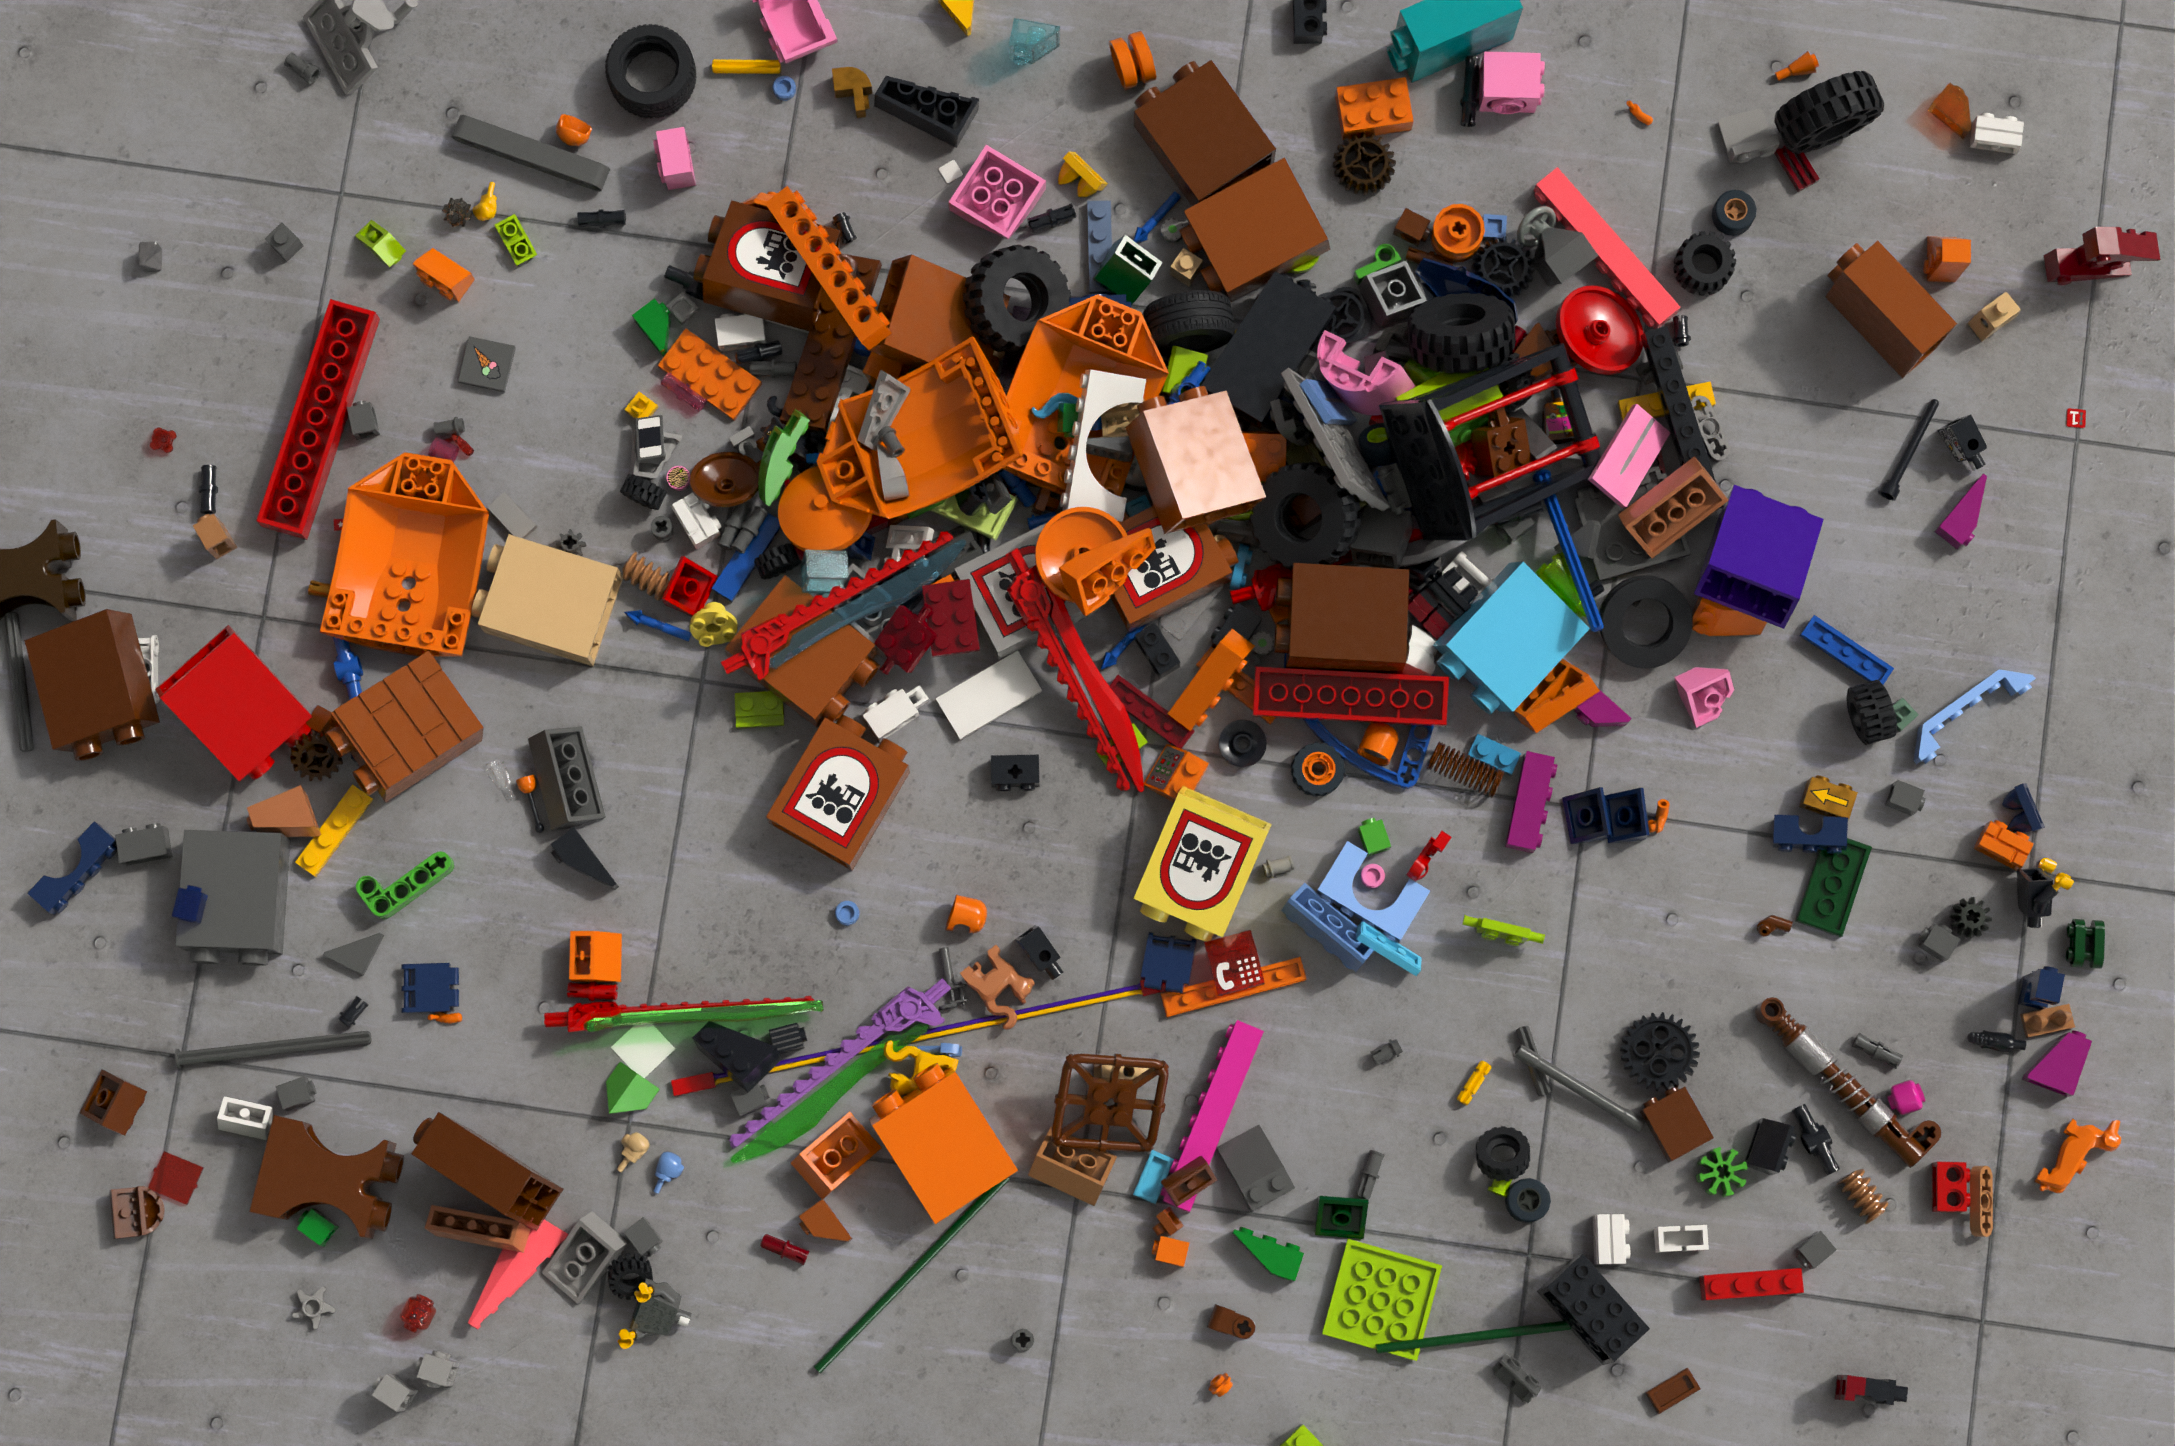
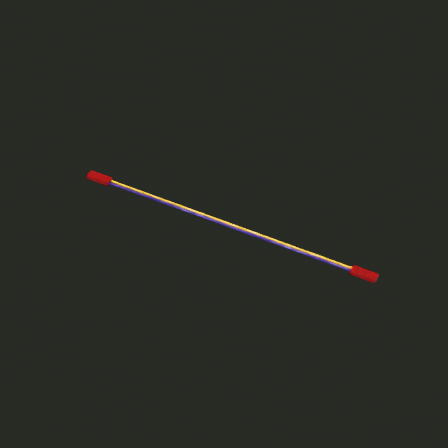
[671,980,1167,1096]

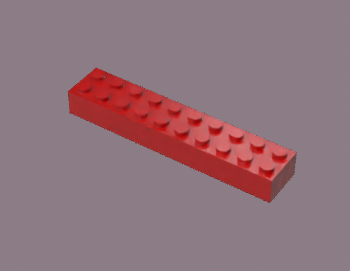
[256,299,380,540]

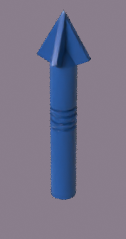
[1133,191,1181,243]
[624,610,692,642]
[1101,623,1148,669]

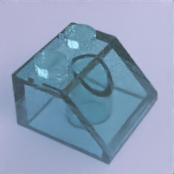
[1009,18,1060,65]

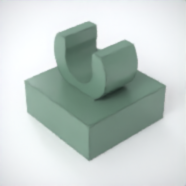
[1893,697,1919,732]

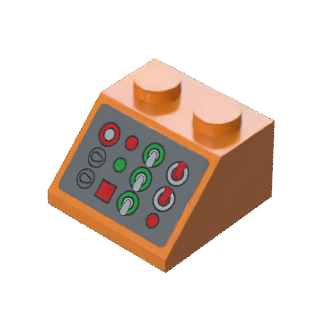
[1144,744,1209,803]

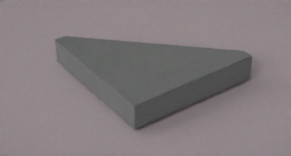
[323,933,384,975]

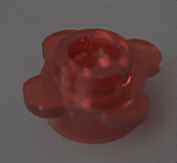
[150,427,177,453]

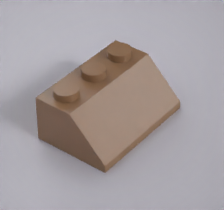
[1028,1126,1117,1206]

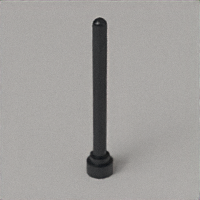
[1878,399,1939,501]

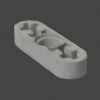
[1690,396,1730,460]

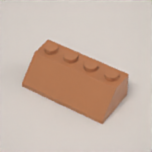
[1618,456,1729,558]

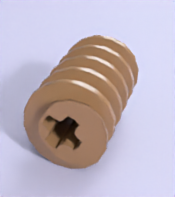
[622,551,670,601]
[1836,1169,1888,1225]

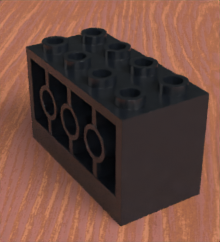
[1537,1254,1650,1365]

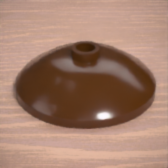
[690,452,760,507]

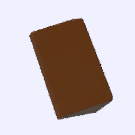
[1161,1156,1218,1207]

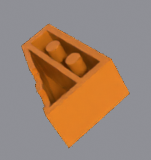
[1513,658,1600,733]

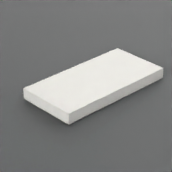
[936,650,1042,740]

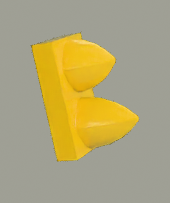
[1058,152,1108,197]

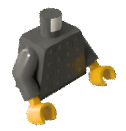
[617,1278,692,1349]

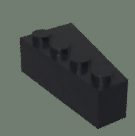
[874,76,979,148]

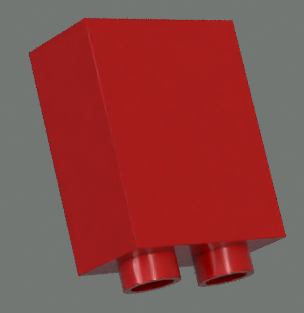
[155,625,312,781]

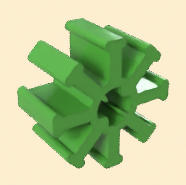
[1696,1147,1748,1197]

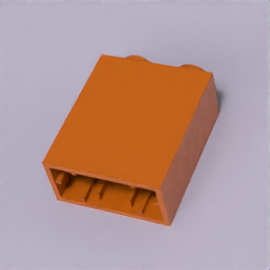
[869,1063,1018,1224]

